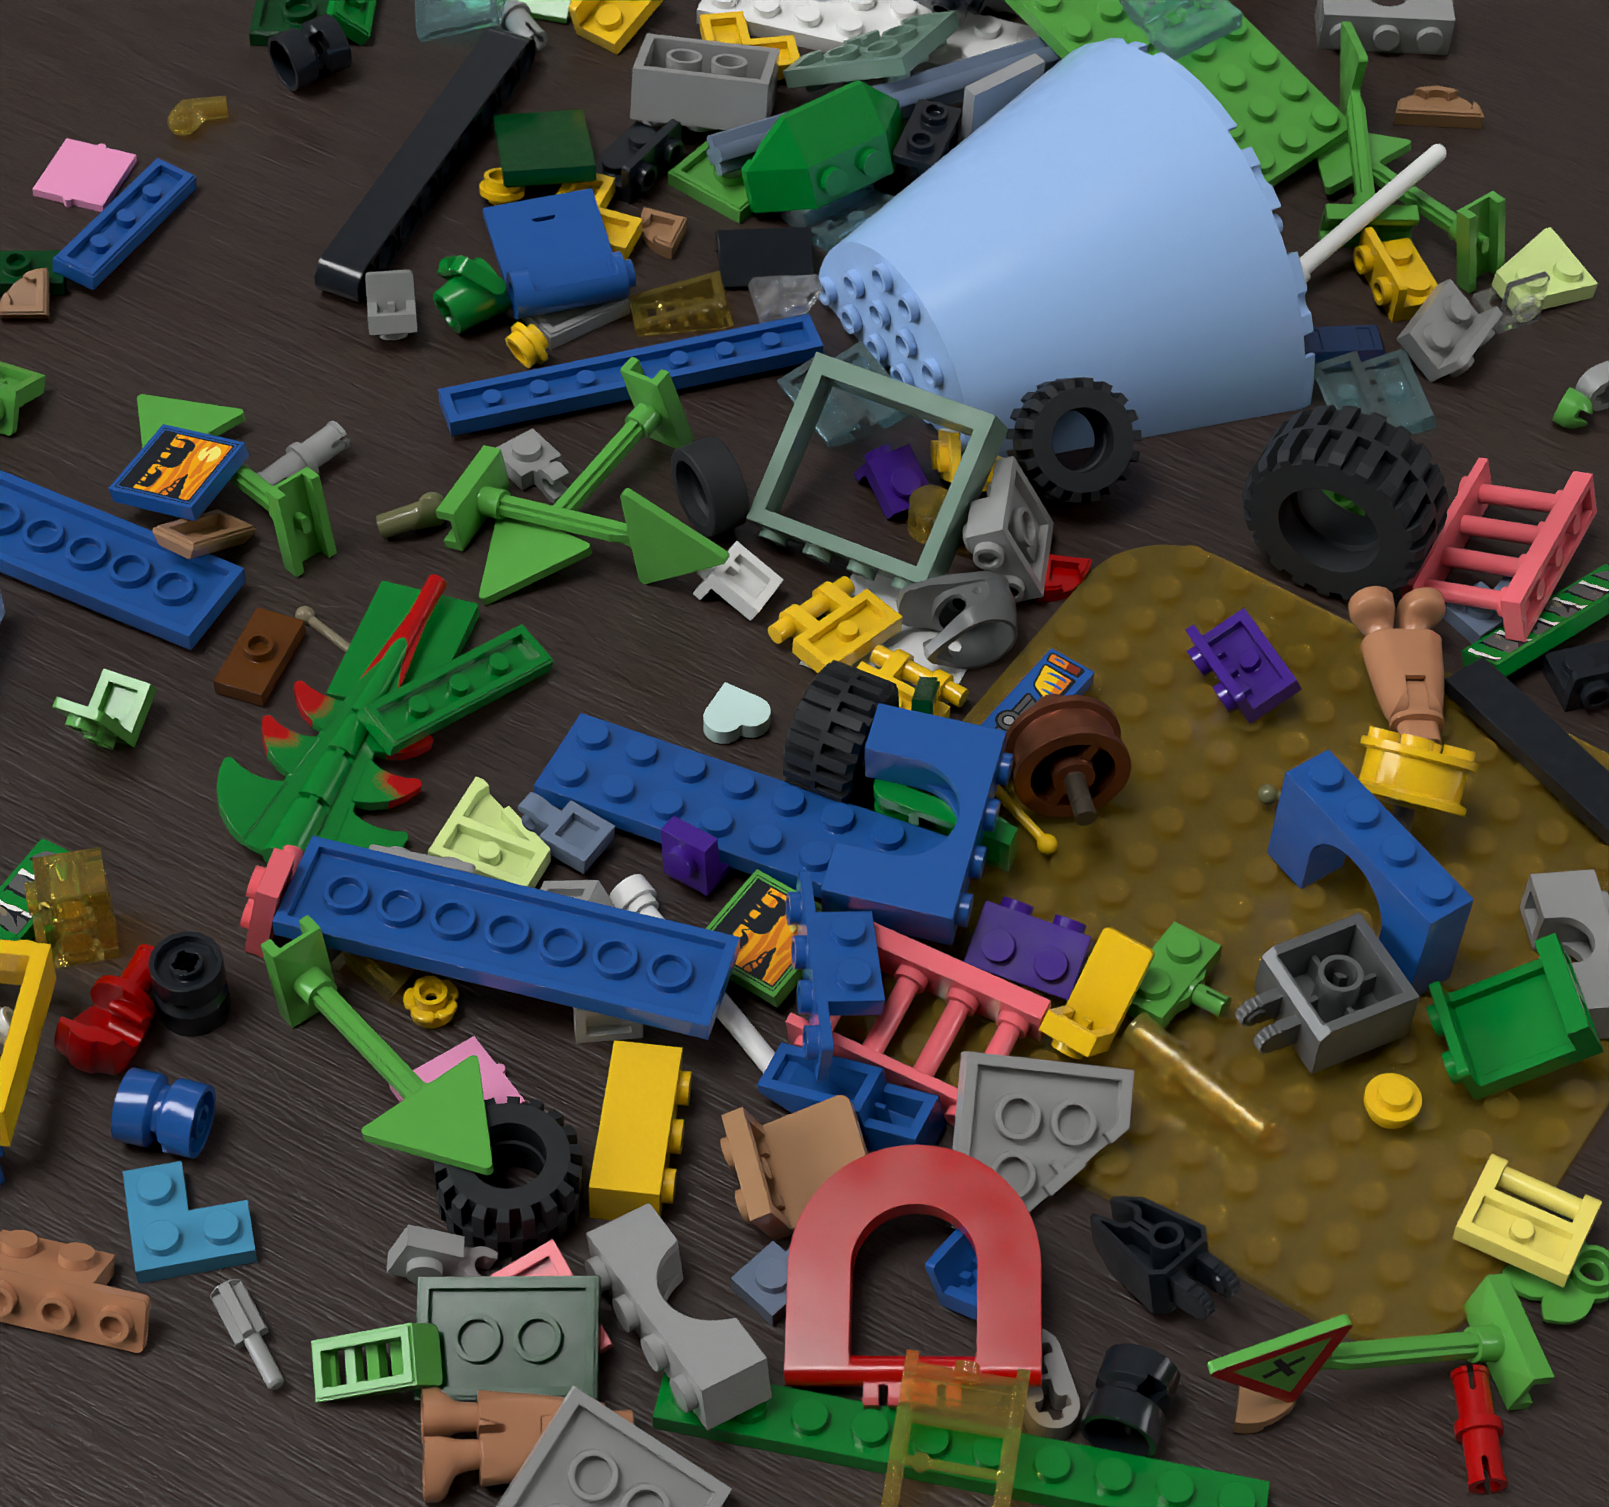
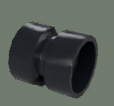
[267,13,352,91]
[148,931,231,1037]
[1079,1343,1181,1458]

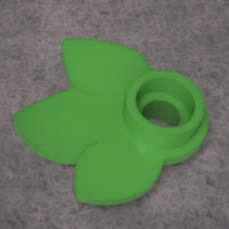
[1501,1242,1609,1325]

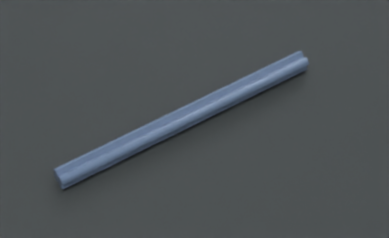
[706,36,1062,176]

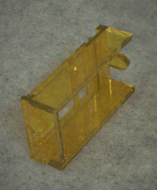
[881,1349,1031,1507]

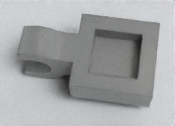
[496,428,569,504]
[386,1224,498,1284]

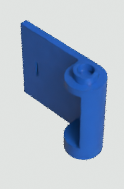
[483,188,636,319]

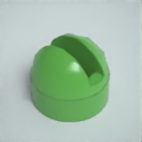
[1552,387,1593,430]

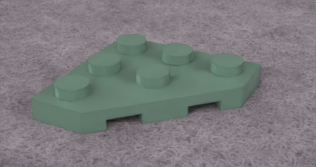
[783,10,960,92]

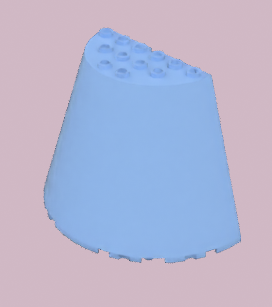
[814,38,1315,458]

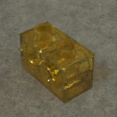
[24,847,121,968]

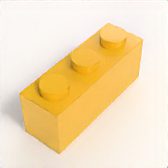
[589,1040,692,1220]

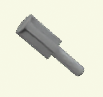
[210,1279,284,1390]

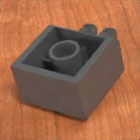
[1235,912,1419,1074]

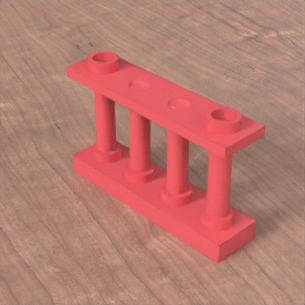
[1401,457,1597,642]
[785,911,1051,1127]

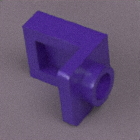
[853,443,935,519]
[660,816,733,896]

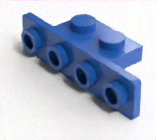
[786,871,885,1081]

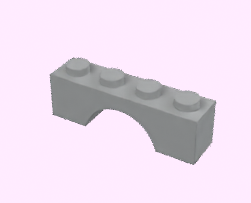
[585,1203,772,1431]

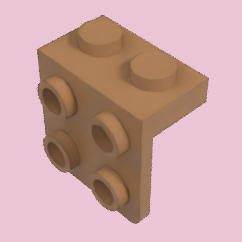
[720,1095,868,1241]

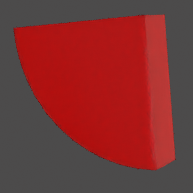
[1036,554,1092,602]

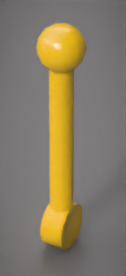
[995,785,1058,855]

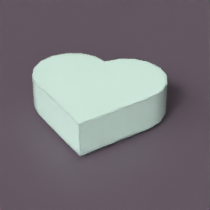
[703,682,771,744]

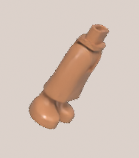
[1348,586,1446,745]
[421,1387,634,1503]

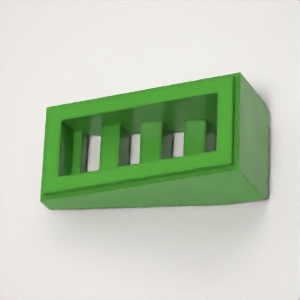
[311,1323,443,1402]

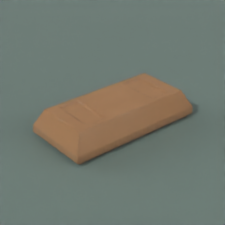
[153,509,256,559]

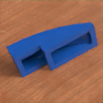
[757,1042,946,1152]

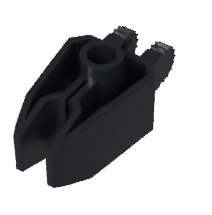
[1089,1196,1242,1321]

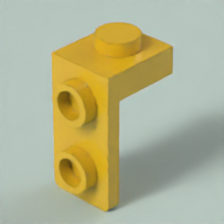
[1039,927,1155,1059]

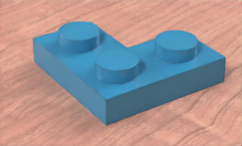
[122,1161,257,1284]

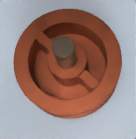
[1006,694,1131,826]

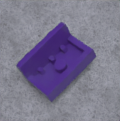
[1185,608,1302,724]
[964,896,1095,1001]

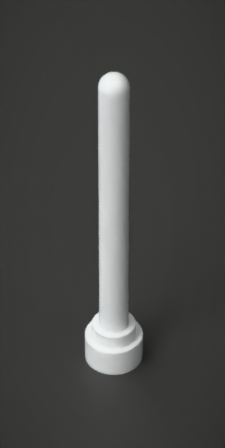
[1300,144,1447,287]
[609,874,775,1073]

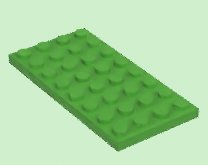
[1004,0,1348,187]

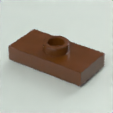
[213,607,306,706]

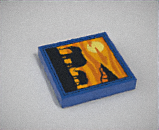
[108,424,250,521]

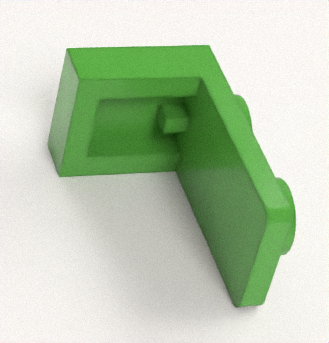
[52,668,157,750]

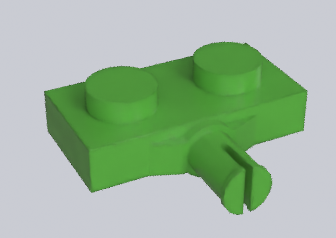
[1126,921,1232,1032]

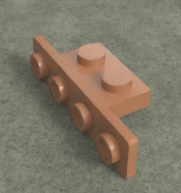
[0,1229,151,1353]

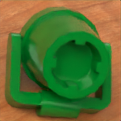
[433,255,511,334]

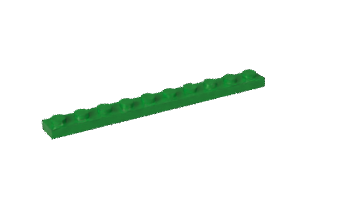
[653,1371,1270,1507]

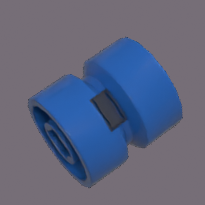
[111,1067,216,1159]

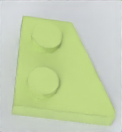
[1491,227,1598,316]
[428,777,551,888]

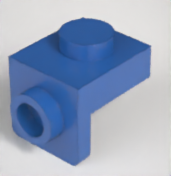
[925,1228,978,1320]

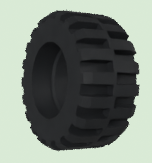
[1242,405,1449,600]

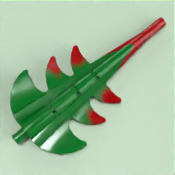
[216,574,447,864]

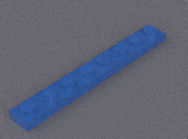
[438,313,824,436]

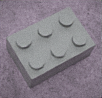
[630,33,780,132]

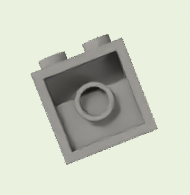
[963,456,1054,603]

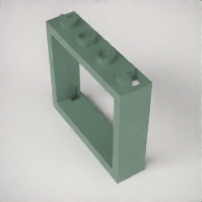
[746,352,1008,591]

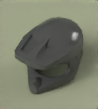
[896,571,1018,670]

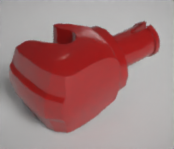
[54,944,156,1076]

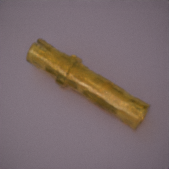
[1122,1012,1278,1147]

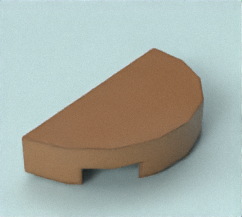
[1393,86,1484,129]

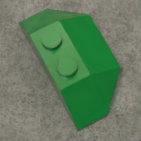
[741,80,904,213]

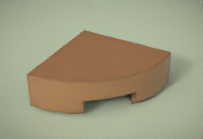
[641,207,687,260]
[0,268,49,319]
[1233,1386,1297,1434]

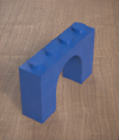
[821,703,1014,946]
[1267,749,1474,995]

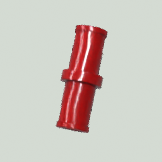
[1450,1364,1508,1494]

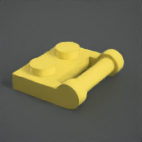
[1452,1154,1603,1288]

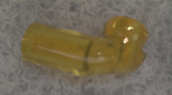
[167,95,228,136]

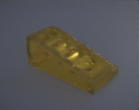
[629,271,734,336]

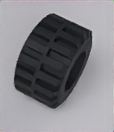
[1006,377,1142,503]
[783,660,899,805]
[434,1096,584,1260]

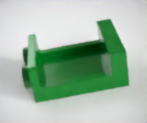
[1426,933,1604,1101]

